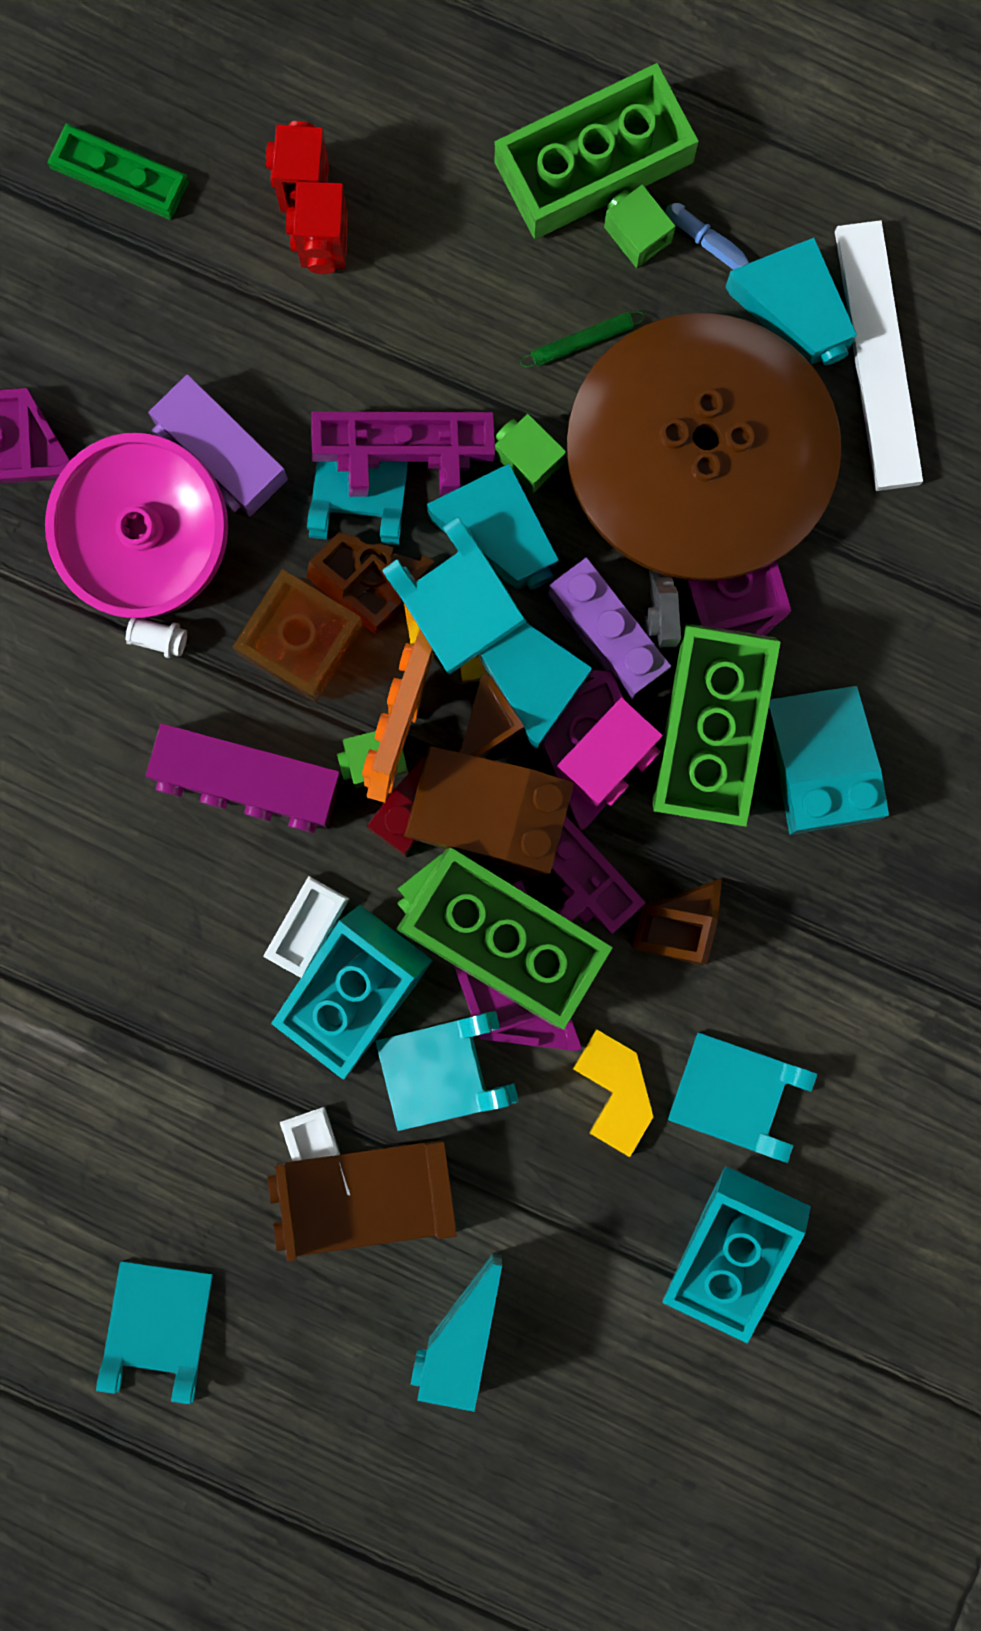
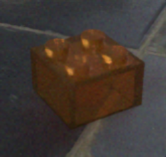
[233,569,364,703]

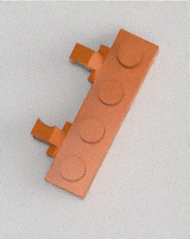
[362,629,434,803]

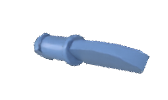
[665,203,749,270]

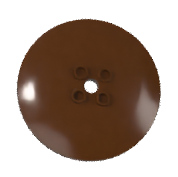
[567,313,841,581]

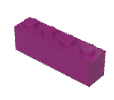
[145,723,342,834]

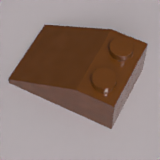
[404,746,574,876]

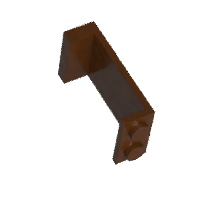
[267,1140,457,1262]

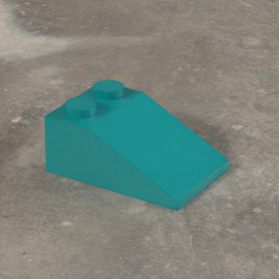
[768,686,889,835]
[271,905,433,1080]
[662,1166,811,1344]
[410,1253,502,1412]

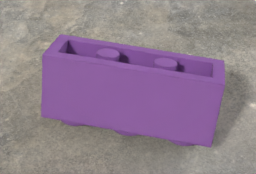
[148,374,288,517]
[548,558,671,702]

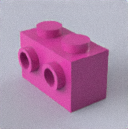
[555,697,663,808]

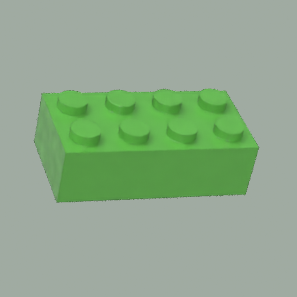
[495,63,699,240]
[652,622,781,827]
[396,847,613,1030]

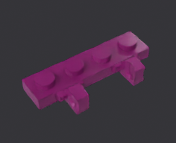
[311,412,495,497]
[551,816,646,935]

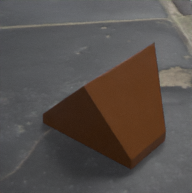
[460,674,524,759]
[632,878,722,966]

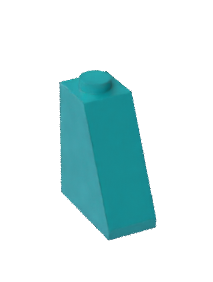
[725,237,857,365]
[427,464,559,590]
[477,622,592,750]

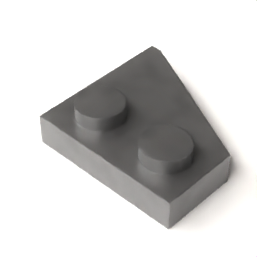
[644,570,681,655]

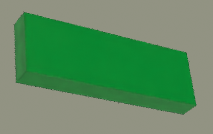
[47,123,189,220]

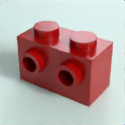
[266,121,329,213]
[286,181,348,274]

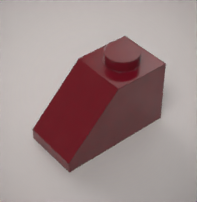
[367,757,425,858]

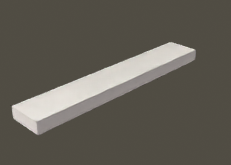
[835,220,923,491]

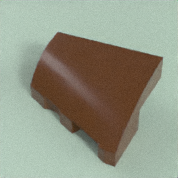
[307,532,435,634]

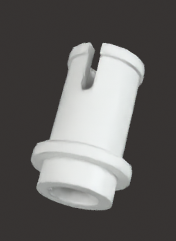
[125,618,187,658]

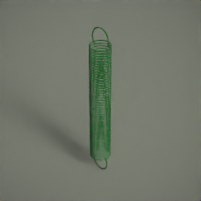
[520,312,644,367]

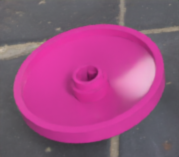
[45,433,228,618]

